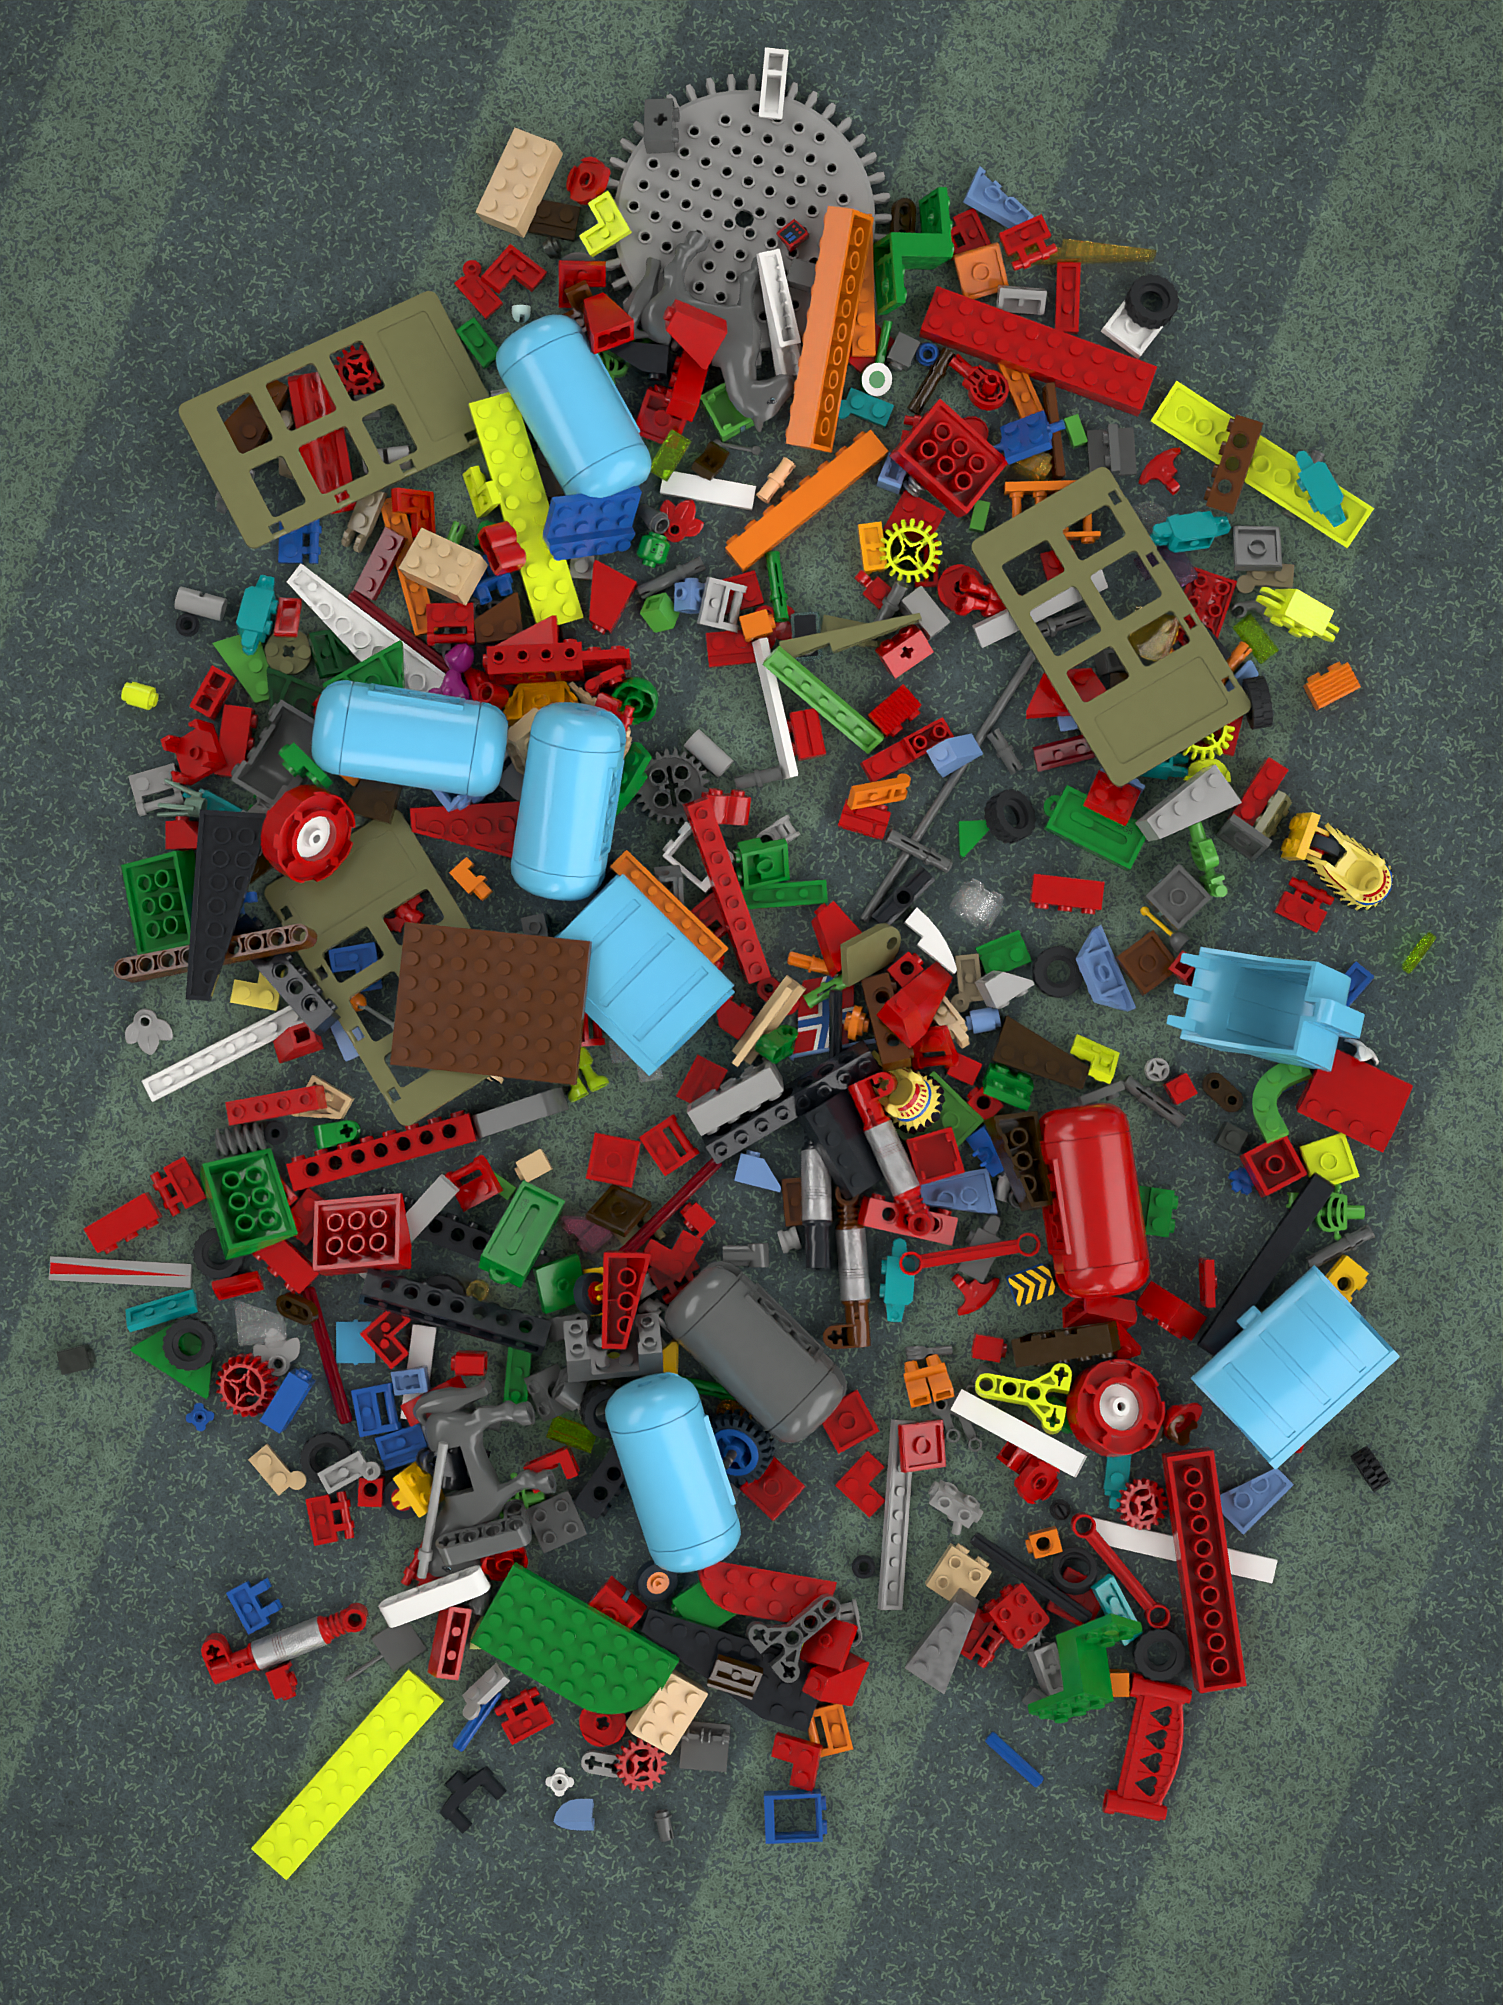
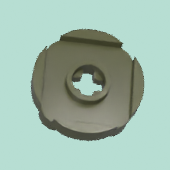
[264,631,312,676]

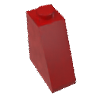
[584,292,634,354]
[663,299,728,370]
[589,559,637,635]
[811,901,862,977]
[1062,1296,1137,1330]
[802,1652,870,1706]

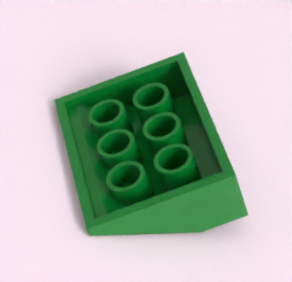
[121,850,196,955]
[199,1148,298,1260]

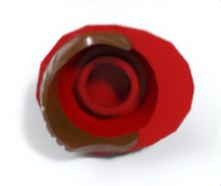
[1162,1402,1202,1446]

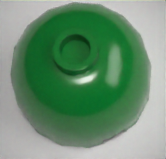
[612,676,659,725]

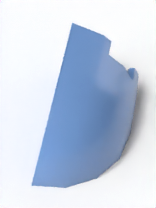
[554,1799,594,1830]

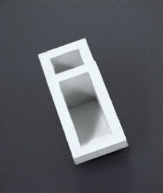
[759,48,789,120]
[904,908,957,974]

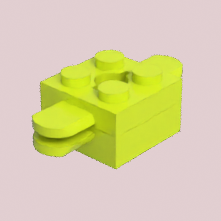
[1256,587,1339,642]

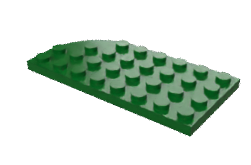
[470,1562,680,1714]

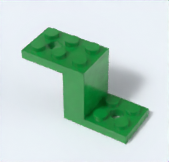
[873,187,954,315]
[1027,1613,1143,1723]

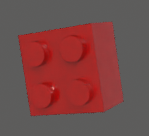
[1239,1136,1307,1198]

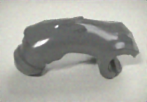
[1231,600,1271,622]

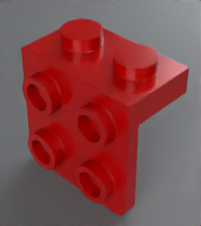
[979,1583,1050,1649]

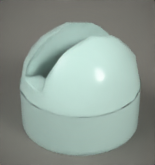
[512,305,531,323]

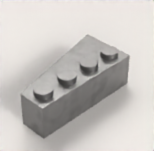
[905,1588,980,1694]

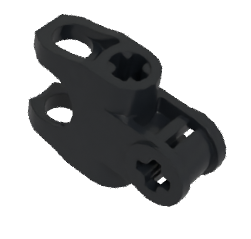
[416,1446,491,1491]

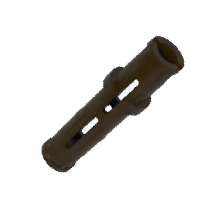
[907,347,956,415]

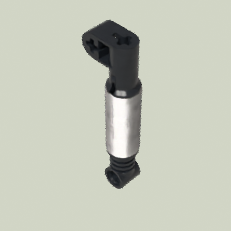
[801,1108,832,1272]

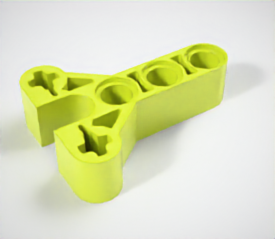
[975,1363,1072,1434]

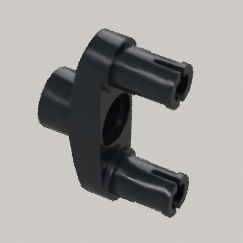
[439,1766,506,1834]

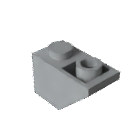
[975,970,1034,1009]

